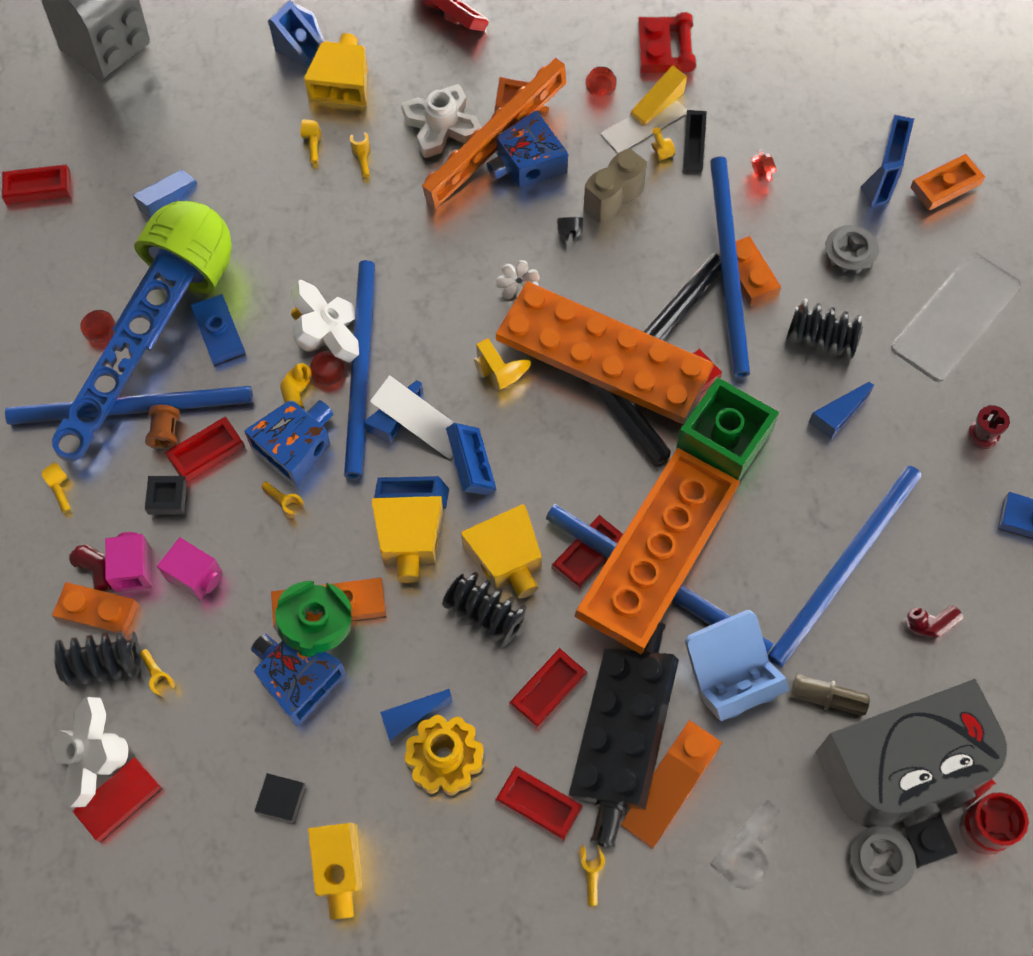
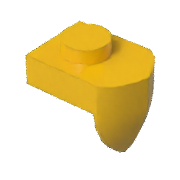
[474,338,531,391]

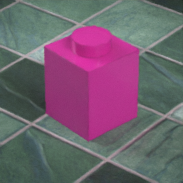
[105,532,152,592]
[157,537,222,601]

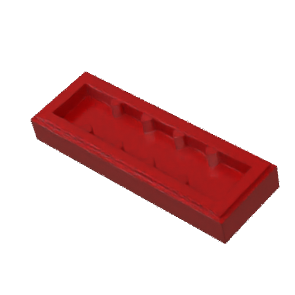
[422,0,489,31]

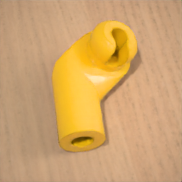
[280,363,312,409]

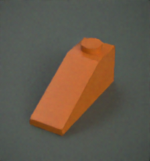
[620,720,723,849]

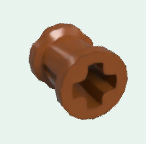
[145,405,180,450]

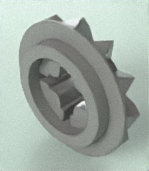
[825,225,879,274]
[849,826,916,893]

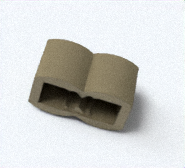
[583,149,647,223]

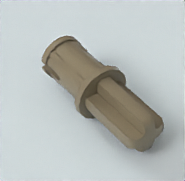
[790,673,870,716]

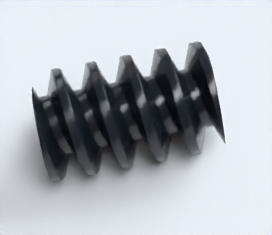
[786,299,863,359]
[442,572,527,648]
[54,630,141,687]

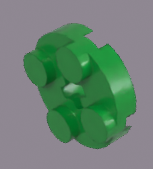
[275,581,351,657]

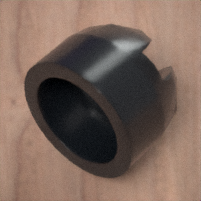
[557,217,583,241]

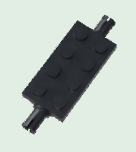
[569,621,679,849]

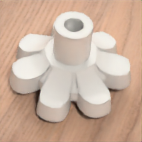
[496,260,540,300]

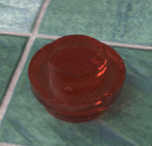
[585,66,617,97]
[750,150,777,182]
[80,310,116,343]
[310,351,345,385]

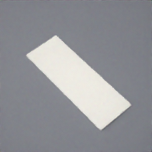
[600,100,687,153]
[370,375,454,460]

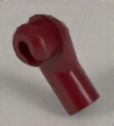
[69,545,112,592]
[907,605,964,638]

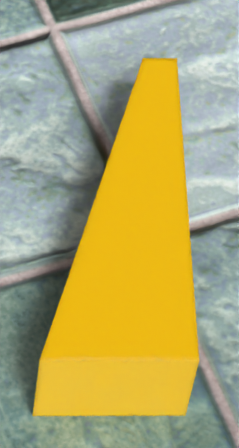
[630,66,687,126]

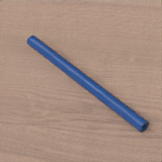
[710,156,750,378]
[344,260,375,479]
[5,386,253,425]
[767,466,922,668]
[546,504,774,654]

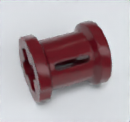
[968,405,1010,449]

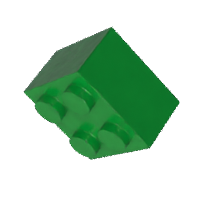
[676,377,779,481]

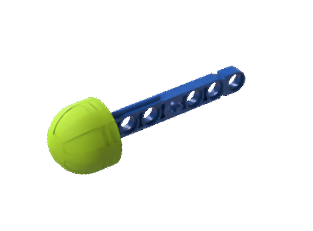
[52,201,232,462]

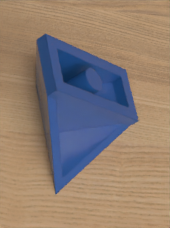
[268,0,324,70]

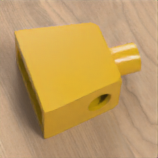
[304,33,368,107]
[372,496,443,583]
[461,504,542,598]
[308,823,362,920]

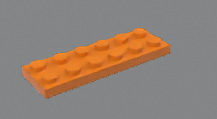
[496,281,714,425]
[574,448,741,654]

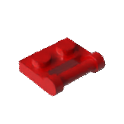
[637,12,697,73]

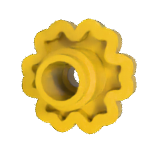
[404,715,484,796]

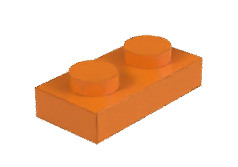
[910,154,986,211]
[719,236,781,306]
[52,582,138,637]

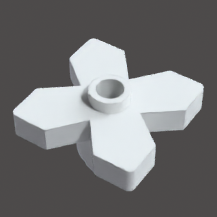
[402,84,482,158]
[291,280,359,362]
[50,697,128,807]

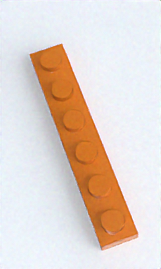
[422,57,567,209]

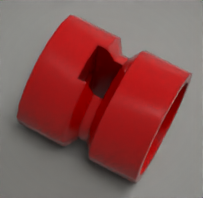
[959,792,1029,855]

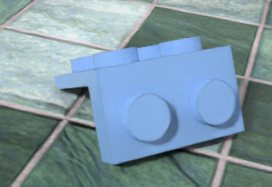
[685,610,790,721]

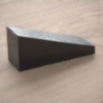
[683,110,707,171]

